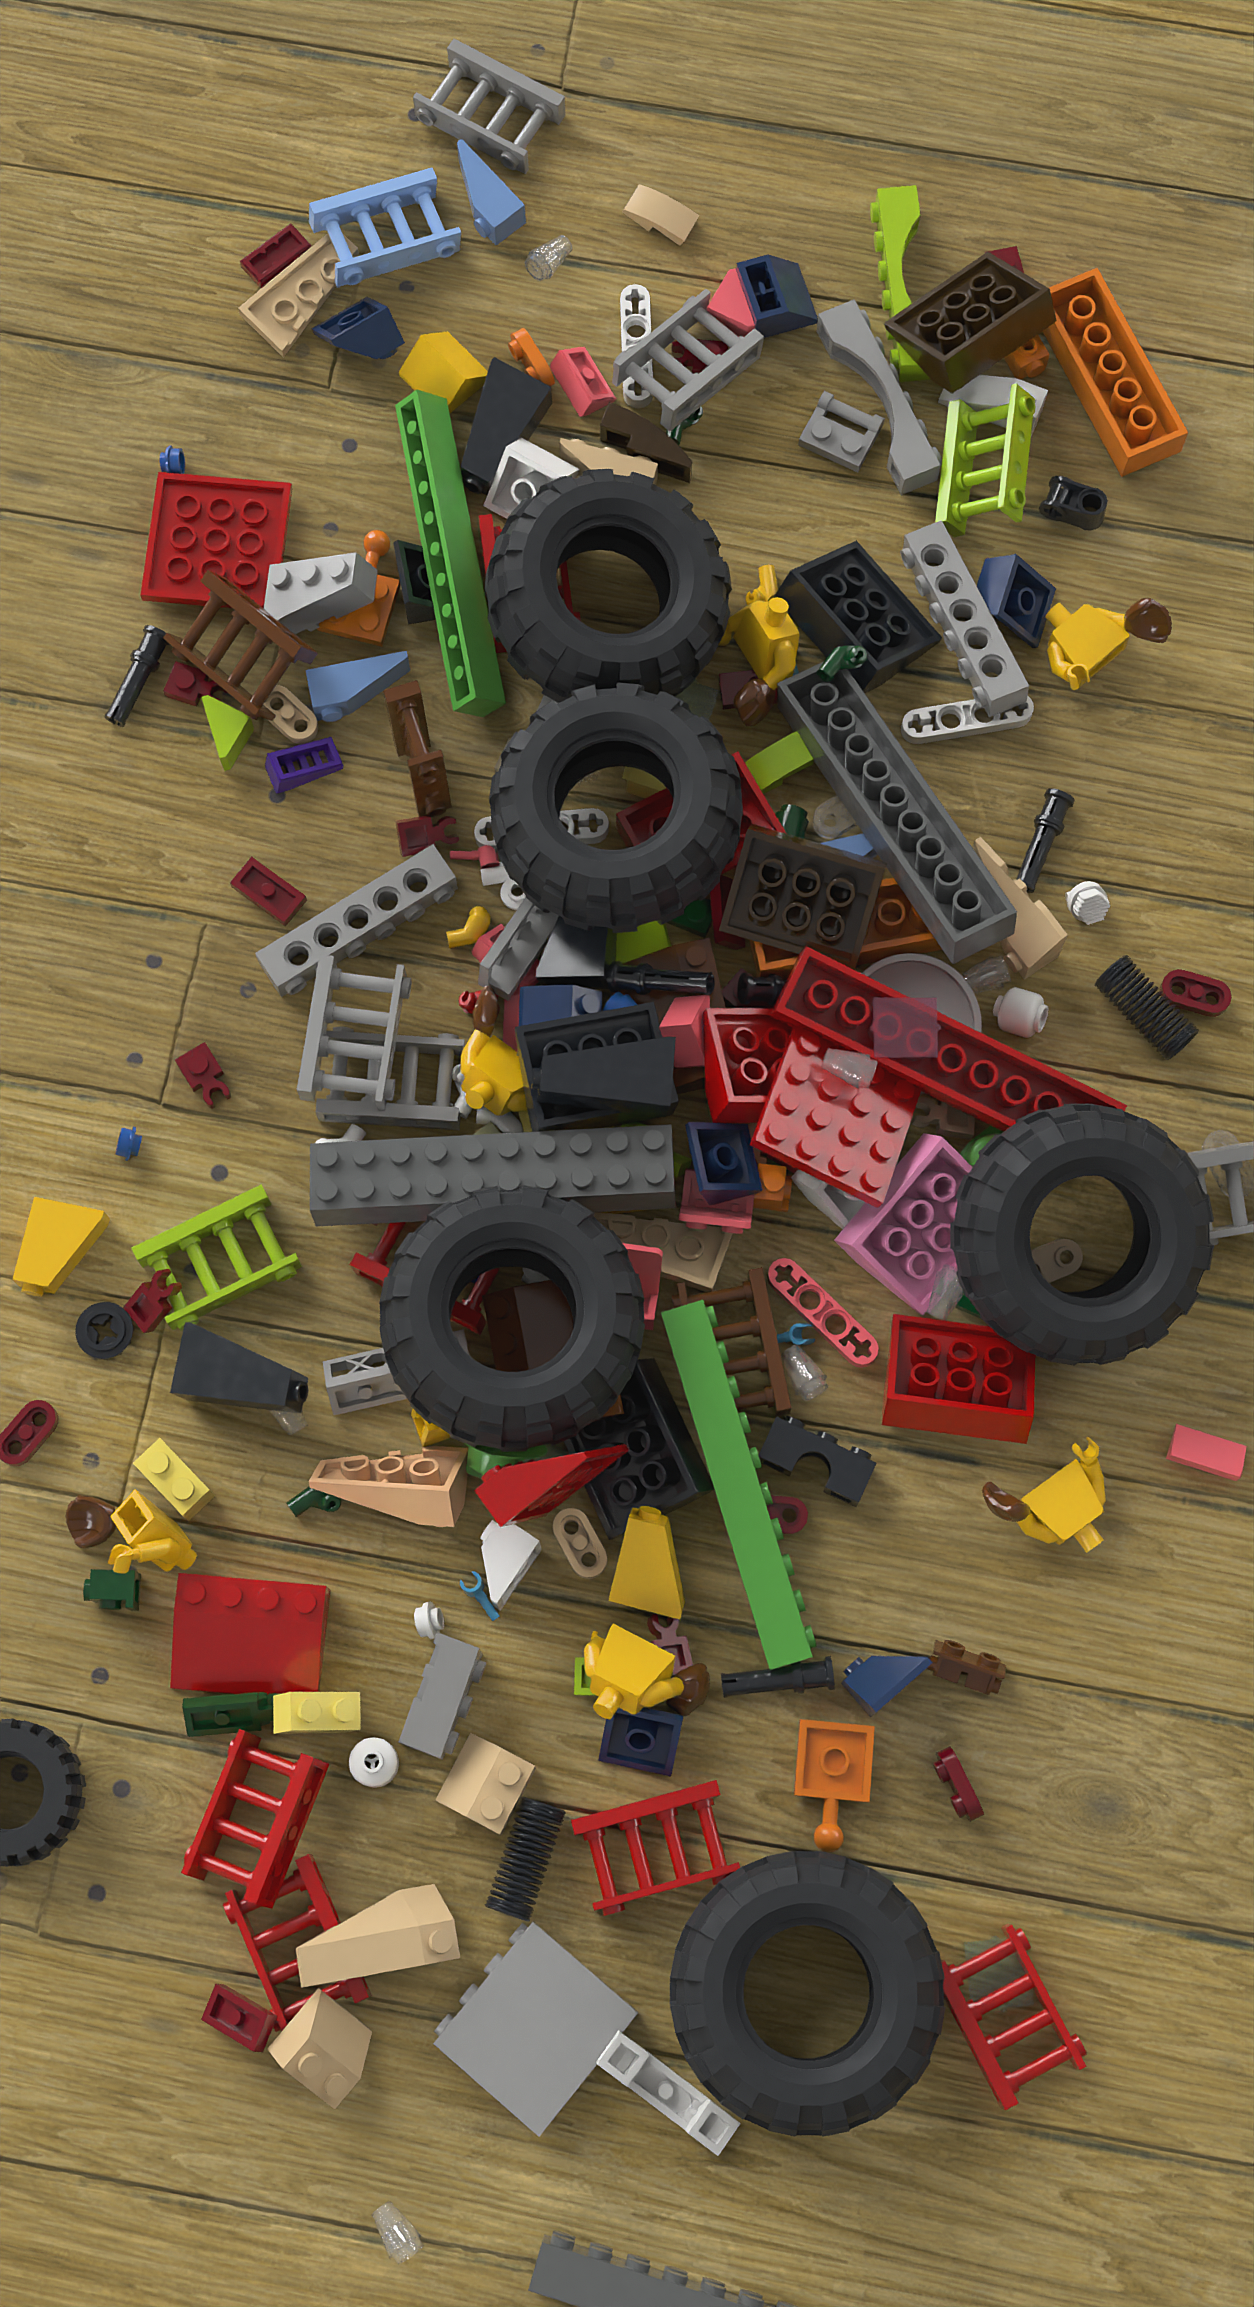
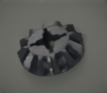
[75,1302,134,1360]

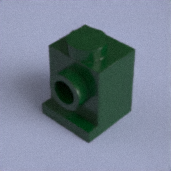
[83,1569,141,1611]

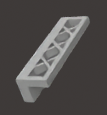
[478,898,559,1001]
[323,1329,469,1415]

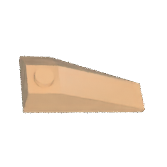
[309,1446,468,1527]

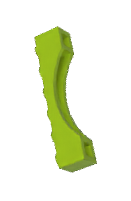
[870,185,930,382]

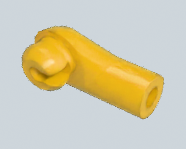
[745,564,778,605]
[446,906,491,949]

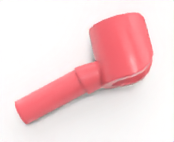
[450,845,499,869]

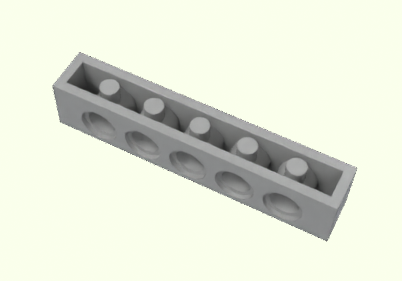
[900,520,1029,717]
[255,844,458,997]

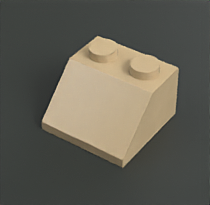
[436,1733,536,1836]
[267,1988,372,2109]

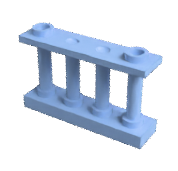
[309,168,461,287]

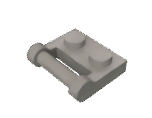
[798,391,885,473]

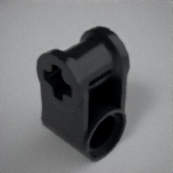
[1039,476,1108,531]

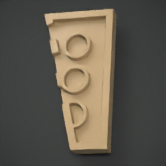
[238,233,359,358]
[594,1212,733,1292]

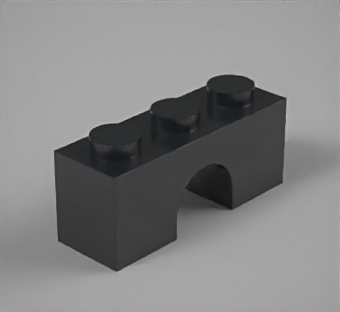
[759,1416,877,1507]

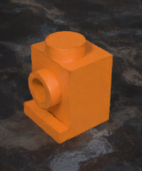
[1004,335,1050,380]
[753,1163,792,1212]

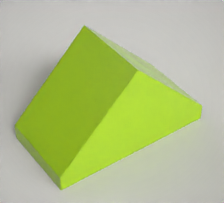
[201,695,254,771]

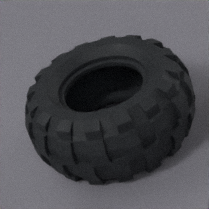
[484,468,732,703]
[489,683,743,933]
[950,1104,1214,1366]
[379,1186,645,1452]
[670,1851,946,2137]

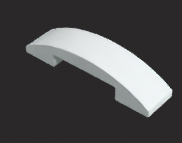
[596,2030,741,2156]

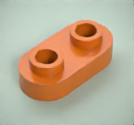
[508,328,555,386]

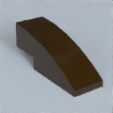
[600,402,693,483]

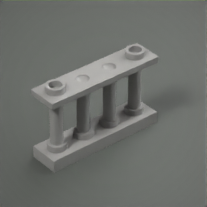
[413,39,565,174]
[612,289,764,431]
[297,954,412,1111]
[315,1027,466,1130]
[1187,1141,1254,1245]

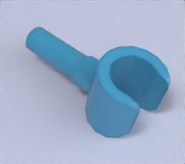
[777,1323,815,1345]
[460,1571,500,1621]

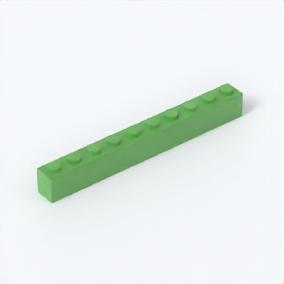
[395,390,506,717]
[661,1300,817,1670]

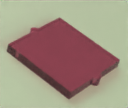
[870,998,941,1058]

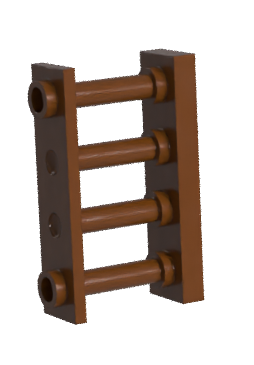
[163,570,318,721]
[383,680,452,817]
[672,1267,792,1416]

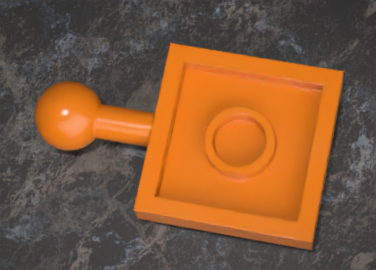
[317,530,401,647]
[794,1719,875,1853]

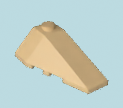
[973,837,1068,979]
[296,1884,460,1988]

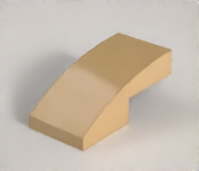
[622,184,699,246]

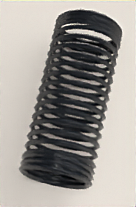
[1095,955,1199,1060]
[485,1797,566,1922]

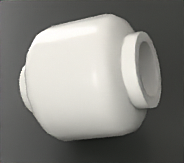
[993,987,1048,1038]
[349,1737,399,1788]

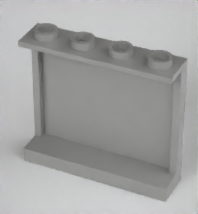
[433,1921,638,2137]

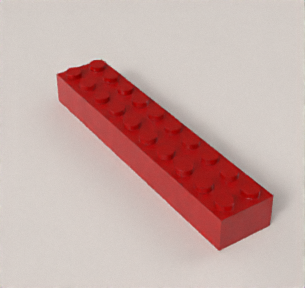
[770,946,1127,1132]

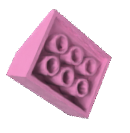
[834,1133,973,1315]

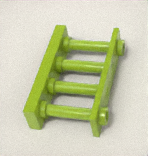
[935,383,1036,537]
[131,1184,302,1331]

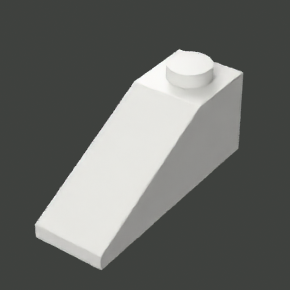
[938,375,1048,436]

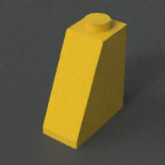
[12,1197,110,1297]
[608,1506,685,1619]

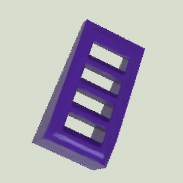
[265,737,344,794]

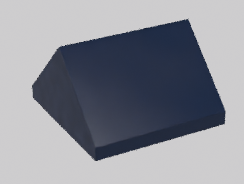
[685,1122,762,1206]
[598,1707,683,1777]

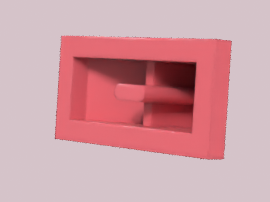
[707,268,755,337]
[659,995,710,1069]

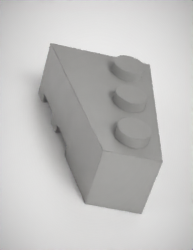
[264,552,378,634]
[399,1632,486,1760]

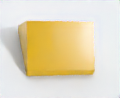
[399,331,488,414]

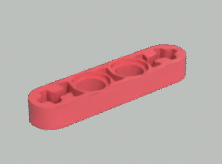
[767,1258,879,1368]

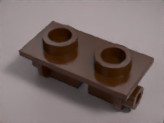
[926,1640,1006,1695]

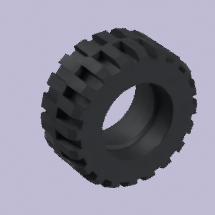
[0,1719,86,1867]

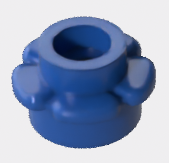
[160,445,185,474]
[115,1126,142,1161]

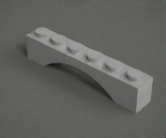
[816,299,942,495]

